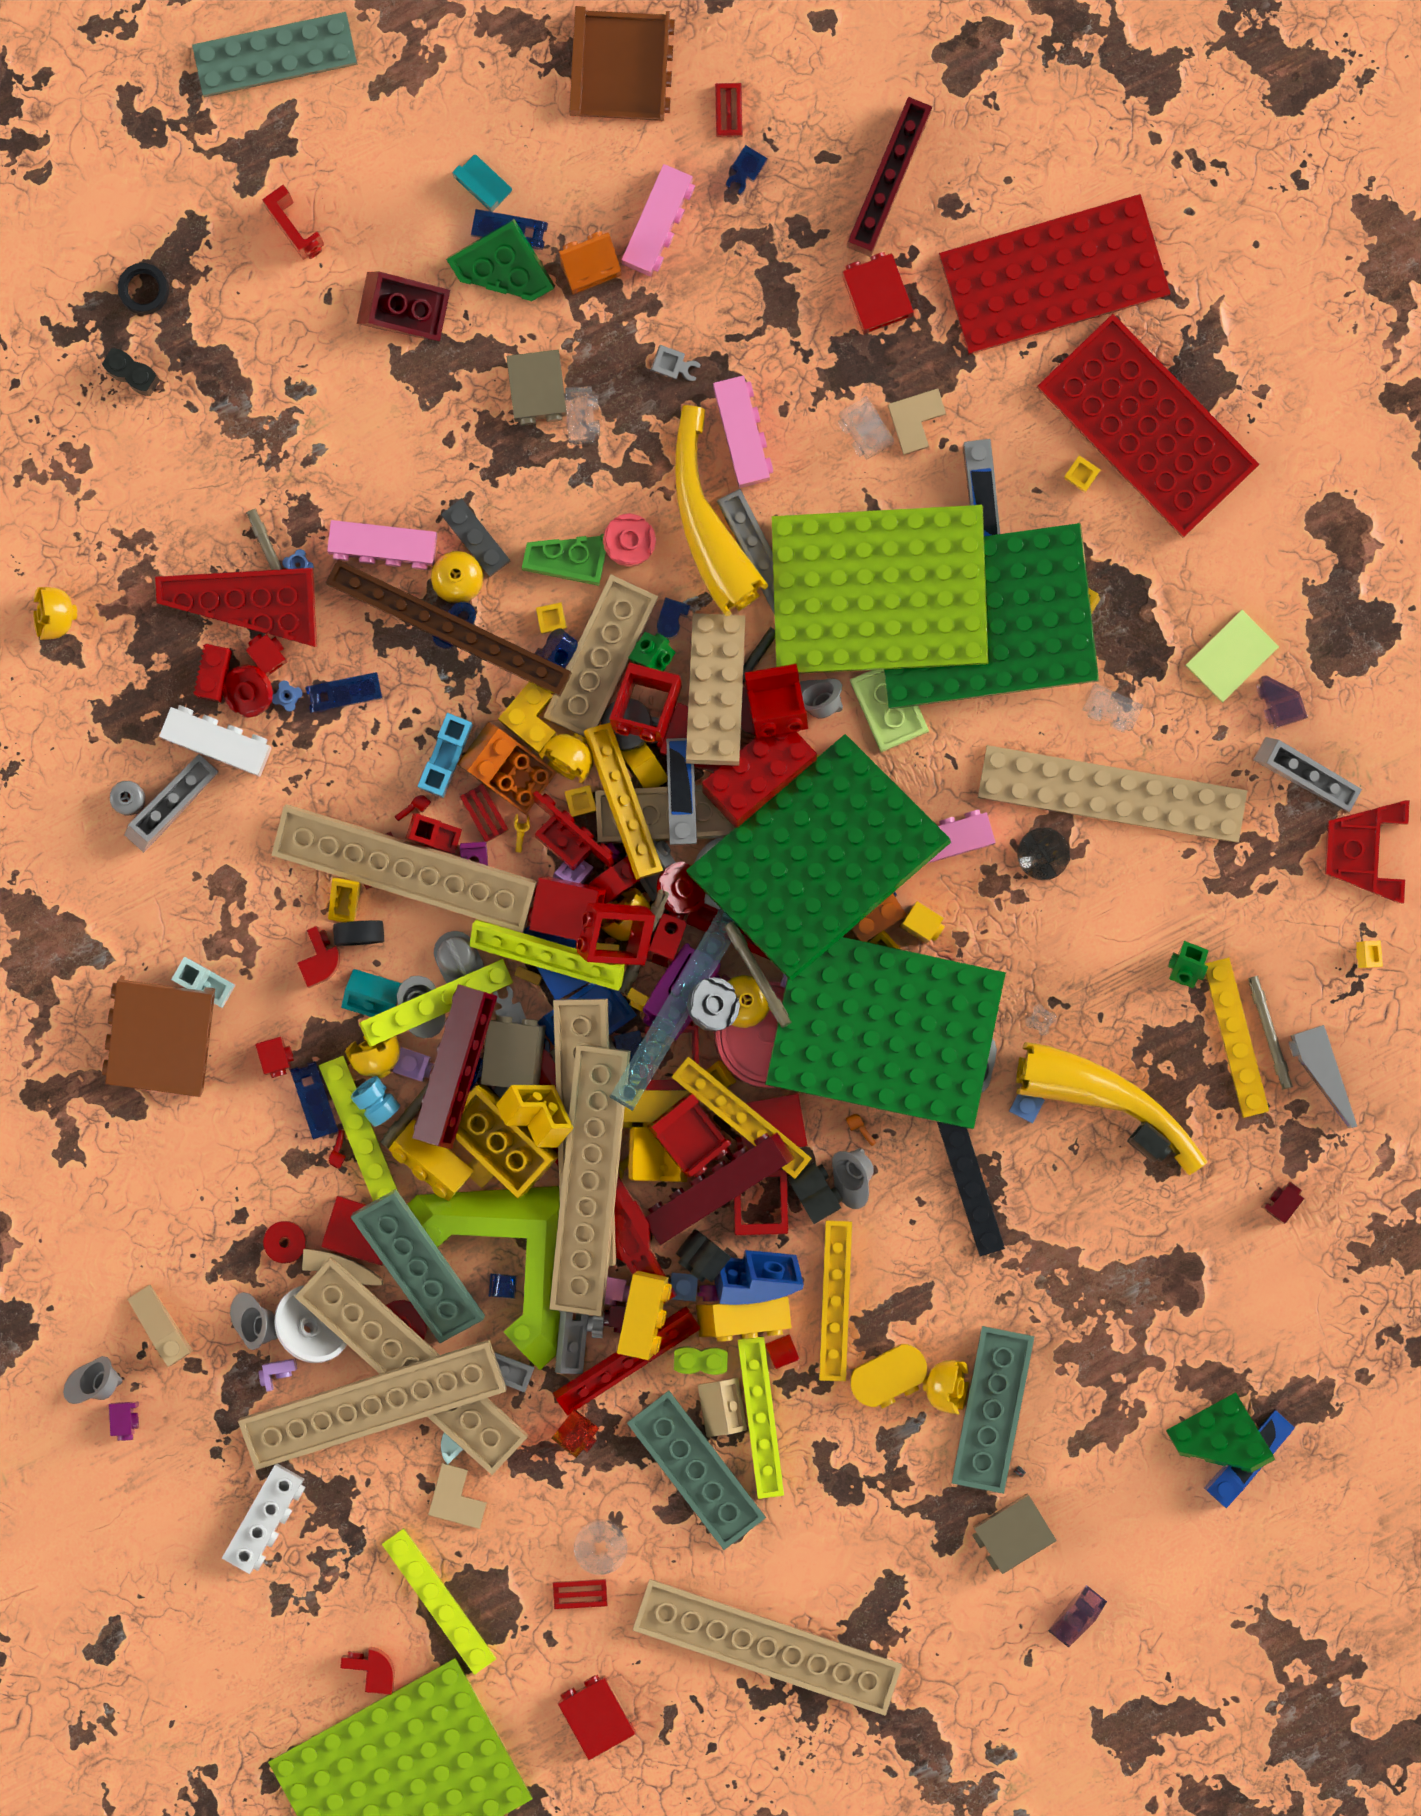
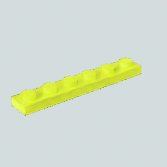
[470,919,625,991]
[359,959,513,1047]
[319,1056,399,1201]
[738,1336,784,1499]
[382,1528,496,1675]

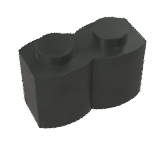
[102,348,160,396]
[1127,1122,1171,1162]
[787,1162,843,1224]
[675,1229,731,1283]

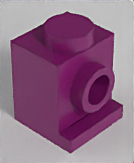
[460,842,488,866]
[109,1401,139,1441]

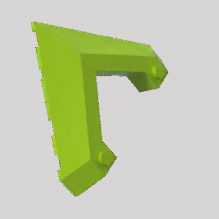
[407,1186,560,1370]

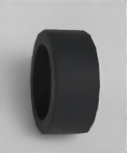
[118,263,169,315]
[333,920,384,946]

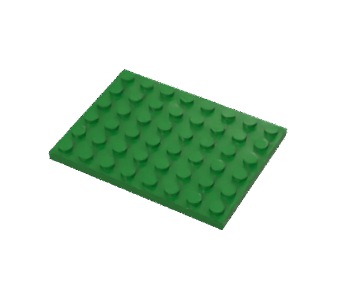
[884,523,1099,709]
[686,734,951,981]
[765,937,1006,1129]

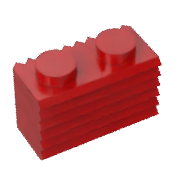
[193,644,232,703]

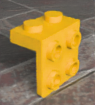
[628,1127,687,1182]

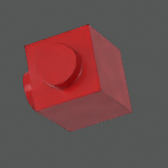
[246,634,288,677]
[255,1036,294,1078]

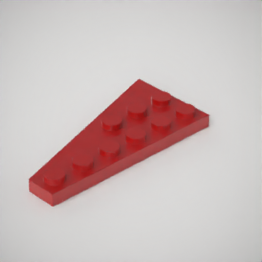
[155,568,317,647]

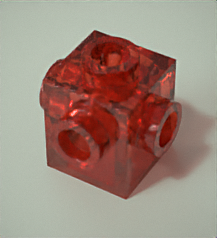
[551,1409,599,1458]

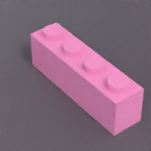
[622,164,695,277]
[713,375,774,488]
[327,520,437,570]
[927,810,996,864]

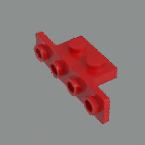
[532,791,614,871]

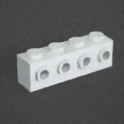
[159,705,272,777]
[222,1463,306,1574]

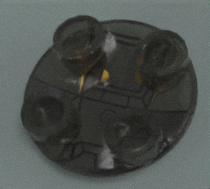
[1017,827,1070,880]

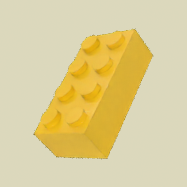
[455,1084,558,1198]

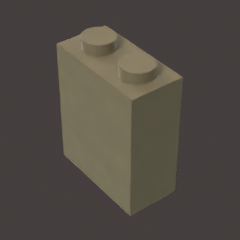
[506,349,567,425]
[481,1015,546,1088]
[972,1493,1057,1574]

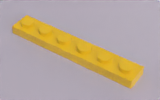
[584,723,663,880]
[1205,957,1269,1118]
[672,1057,812,1179]
[819,1220,852,1382]

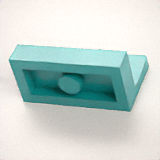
[452,155,512,213]
[341,969,402,1017]

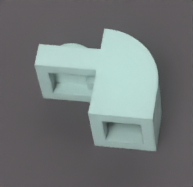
[171,957,235,1008]

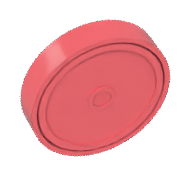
[714,981,785,1088]

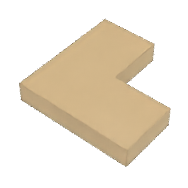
[888,389,946,455]
[428,1463,487,1529]

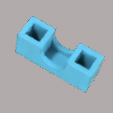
[418,713,473,798]

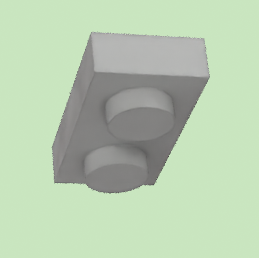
[494,1352,535,1393]

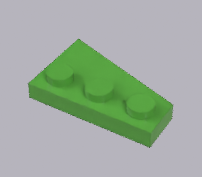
[522,534,606,586]

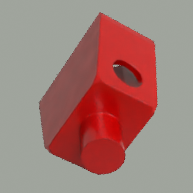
[646,911,687,968]

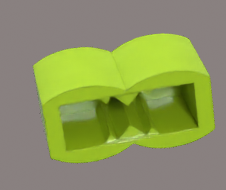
[674,1346,728,1375]

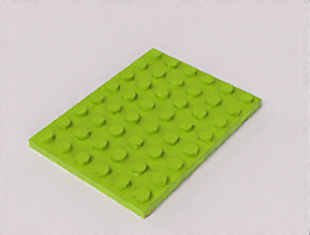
[771,505,988,674]
[268,1657,533,1816]

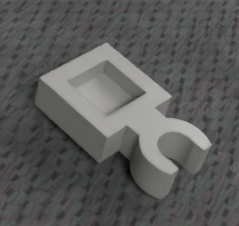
[651,345,701,381]
[493,986,526,1023]
[587,1311,605,1338]

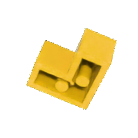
[498,682,557,754]
[496,1085,573,1147]

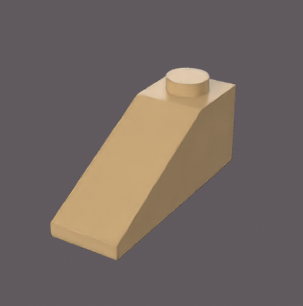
[127,1285,193,1367]

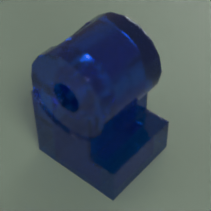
[657,597,691,640]
[534,628,578,668]
[488,1273,517,1299]

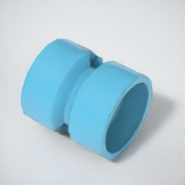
[351,1076,400,1127]

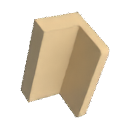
[698,1378,747,1437]

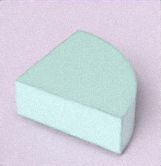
[441,1432,463,1464]

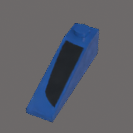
[1204,1410,1295,1508]

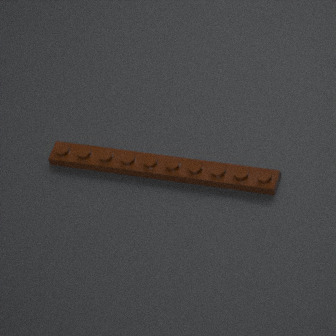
[326,560,572,697]

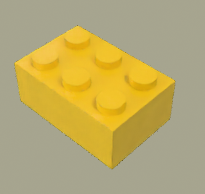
[617,1271,672,1360]

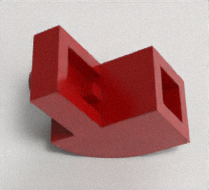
[405,813,462,854]
[588,856,643,904]
[297,926,340,988]
[340,1647,395,1695]

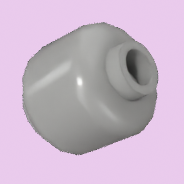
[109,781,145,816]

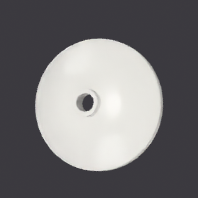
[274,1285,347,1363]

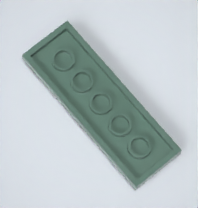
[192,12,358,98]
[351,1189,485,1343]
[951,1326,1035,1494]
[627,1390,766,1550]

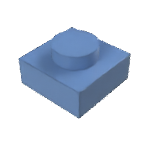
[1009,1094,1045,1123]
[671,1272,698,1301]

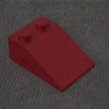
[357,271,450,342]

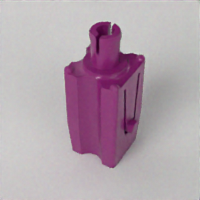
[643,934,726,1041]

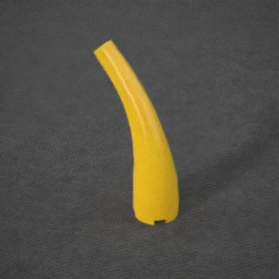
[675,405,768,616]
[1016,1042,1207,1175]

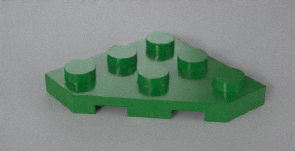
[446,219,555,301]
[1166,1392,1275,1473]

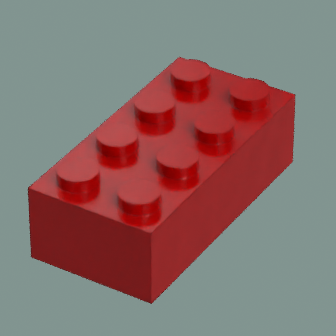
[702,732,817,828]

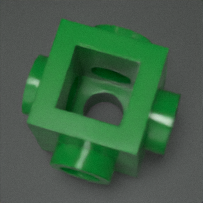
[628,632,676,671]
[1168,941,1209,989]

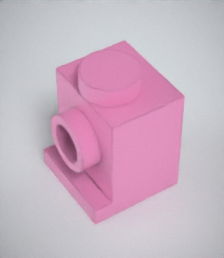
[605,1277,630,1306]

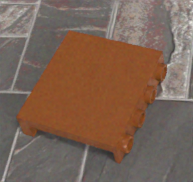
[569,6,675,121]
[102,975,215,1097]

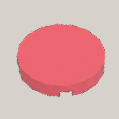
[603,513,656,567]

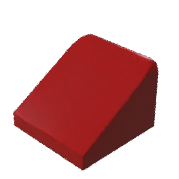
[765,1334,800,1369]

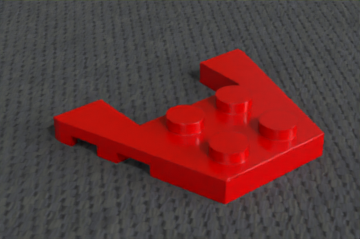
[1325,800,1410,904]

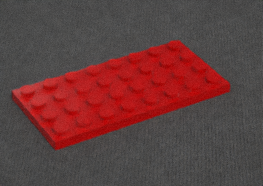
[939,194,1171,355]
[1037,314,1260,538]

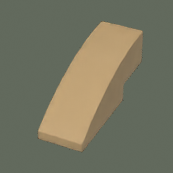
[302,1248,383,1286]

